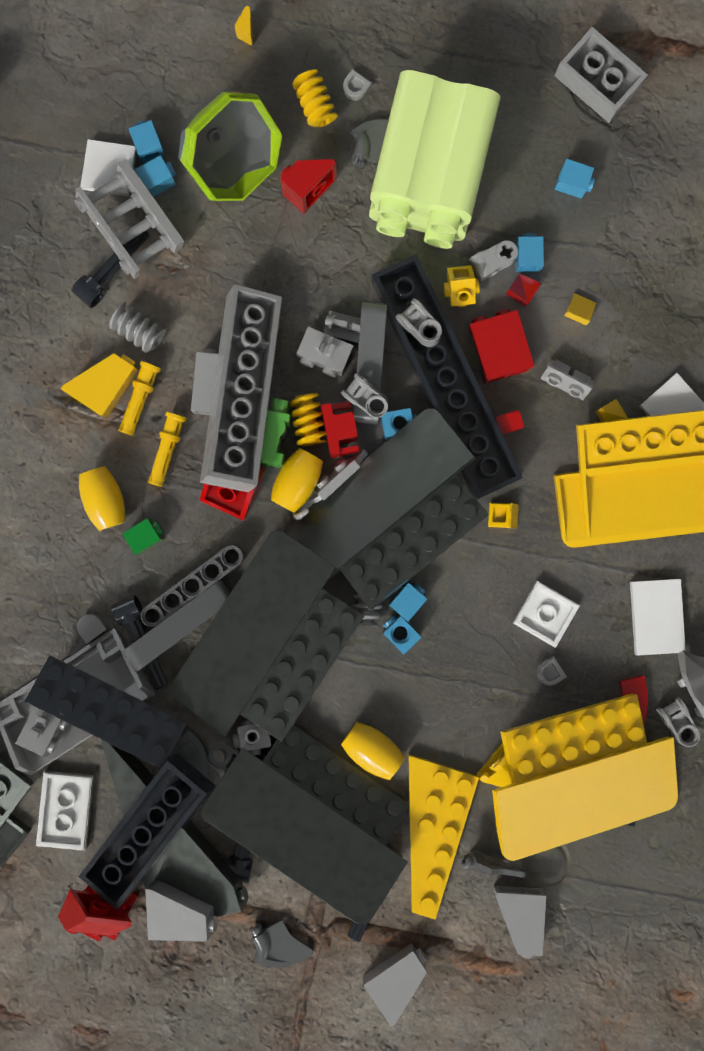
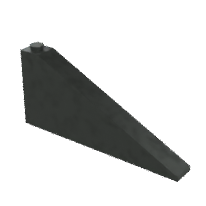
[101,739,248,917]

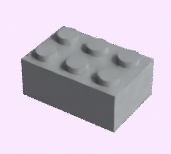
[554,27,648,123]

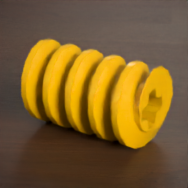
[292,69,338,127]
[289,393,327,446]

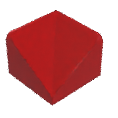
[506,273,541,307]
[495,410,524,435]

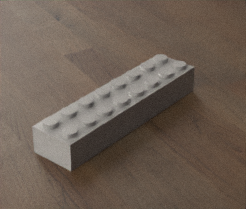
[200,284,282,492]

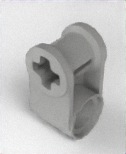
[468,241,518,282]
[395,299,442,347]
[341,373,388,418]
[656,697,700,747]

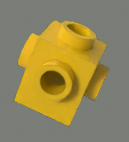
[443,265,480,307]

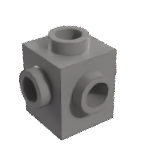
[232,720,271,756]

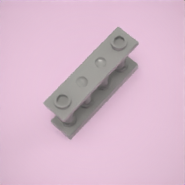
[75,159,184,279]

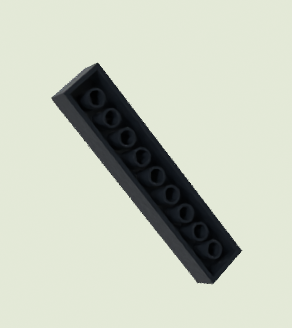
[371,254,523,500]

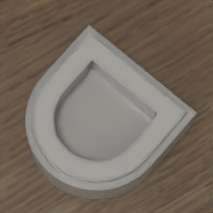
[343,69,372,101]
[77,614,108,644]
[537,656,567,686]

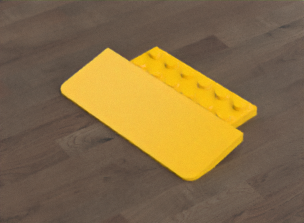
[553,409,704,548]
[492,694,678,861]

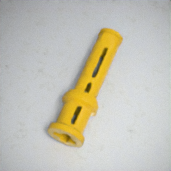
[118,361,161,436]
[148,412,187,487]

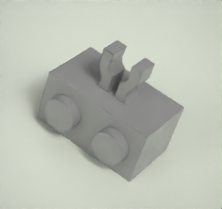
[297,327,353,377]
[15,707,68,756]

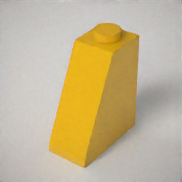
[61,353,139,419]

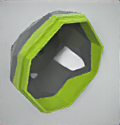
[178,90,282,201]

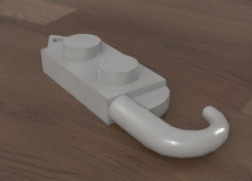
[293,449,368,520]

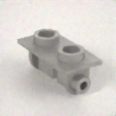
[324,311,361,343]
[540,359,594,400]

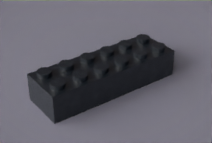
[24,655,187,768]
[78,753,216,910]

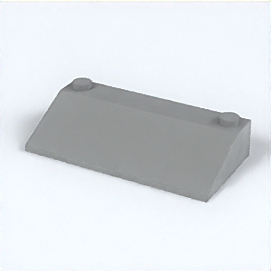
[0,628,155,776]

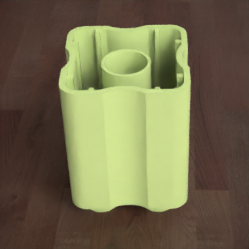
[369,70,501,249]

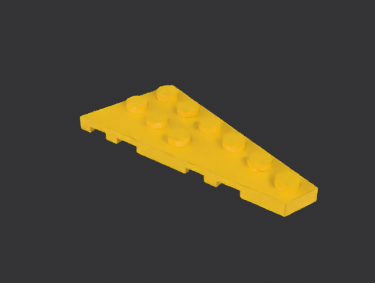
[408,754,479,920]

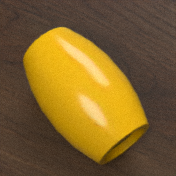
[271,448,323,513]
[79,466,125,531]
[341,722,405,780]

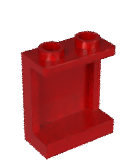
[468,309,534,384]

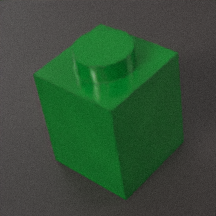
[122,518,164,555]

